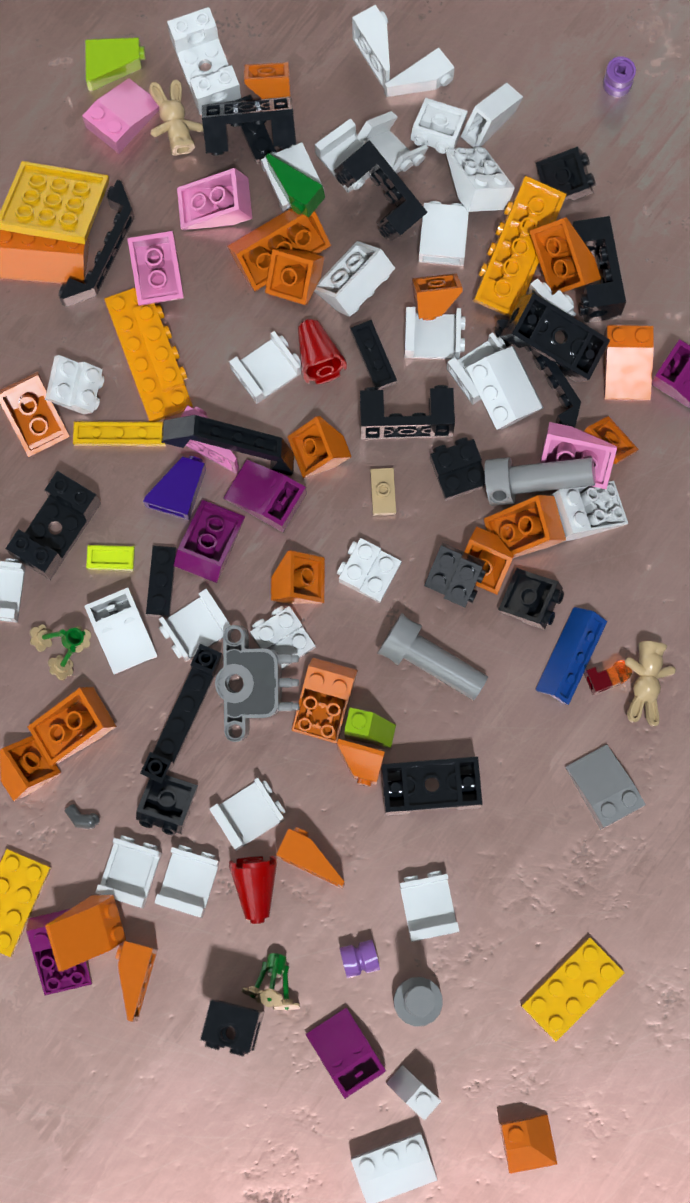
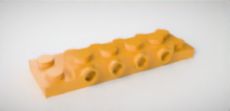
[473,176,567,317]
[104,288,193,422]

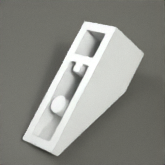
[384,48,455,97]

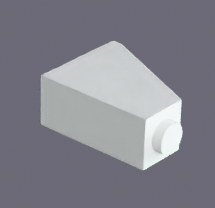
[460,83,523,148]
[386,1065,441,1121]

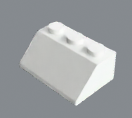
[314,241,395,317]
[466,346,544,430]
[351,1132,437,1203]

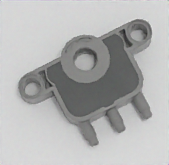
[215,625,299,742]

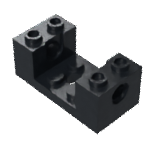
[202,96,296,156]
[334,140,428,241]
[572,216,626,323]
[500,293,610,382]
[360,385,455,439]
[5,471,101,580]
[381,756,483,816]
[200,1000,264,1056]

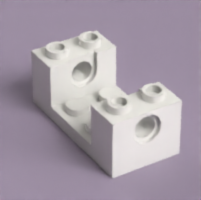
[167,7,241,115]

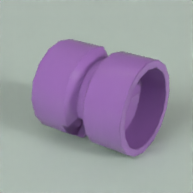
[603,56,636,97]
[339,940,380,979]

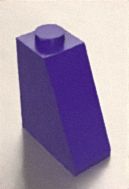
[143,456,206,520]

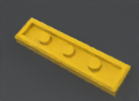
[73,421,166,446]

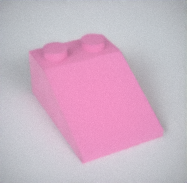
[82,78,159,154]
[177,168,252,230]
[127,231,184,306]
[181,406,239,474]
[540,422,617,489]

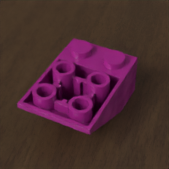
[652,339,690,409]
[223,460,307,533]
[26,908,92,995]
[305,1007,386,1099]

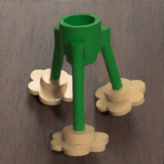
[30,624,91,680]
[241,953,300,1010]

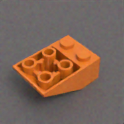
[291,658,358,744]

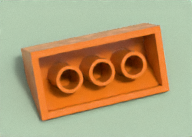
[227,208,331,291]
[0,230,90,284]

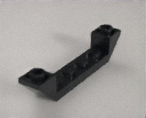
[59,180,135,307]
[495,319,581,428]
[161,415,294,476]
[140,644,222,784]

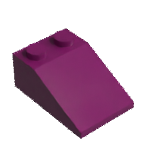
[174,500,245,583]

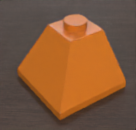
[244,62,290,99]
[265,248,325,305]
[412,273,463,321]
[287,416,352,478]
[583,416,639,464]
[465,526,514,595]
[271,550,325,604]
[0,736,61,801]
[337,738,385,787]
[499,1114,558,1174]

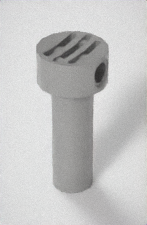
[485,457,596,506]
[377,613,488,701]
[394,977,443,1027]

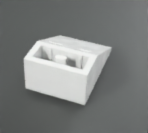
[446,147,515,212]
[550,481,628,542]
[85,588,158,675]

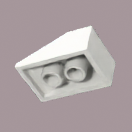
[352,5,390,90]

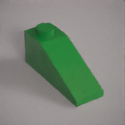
[266,153,325,218]

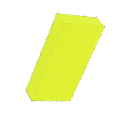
[86,545,135,571]

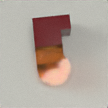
[584,660,632,695]

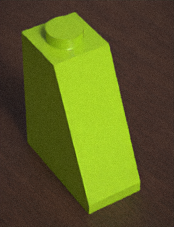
[85,38,145,91]
[344,708,396,748]

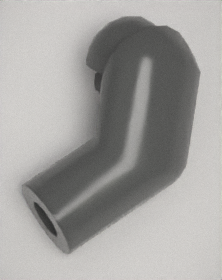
[64,804,100,829]

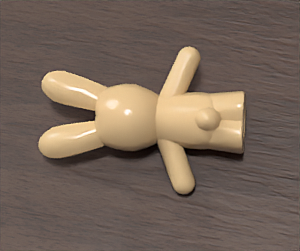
[149,80,203,155]
[625,641,676,726]

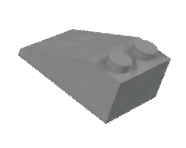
[565,745,646,830]

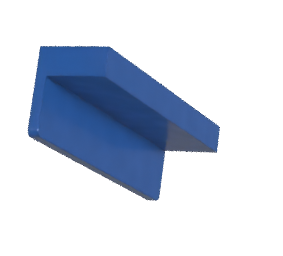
[536,607,607,705]

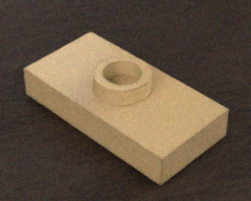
[371,468,396,516]

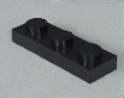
[233,94,277,164]
[350,320,397,390]
[146,546,177,617]

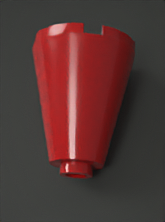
[298,319,347,384]
[229,856,277,924]

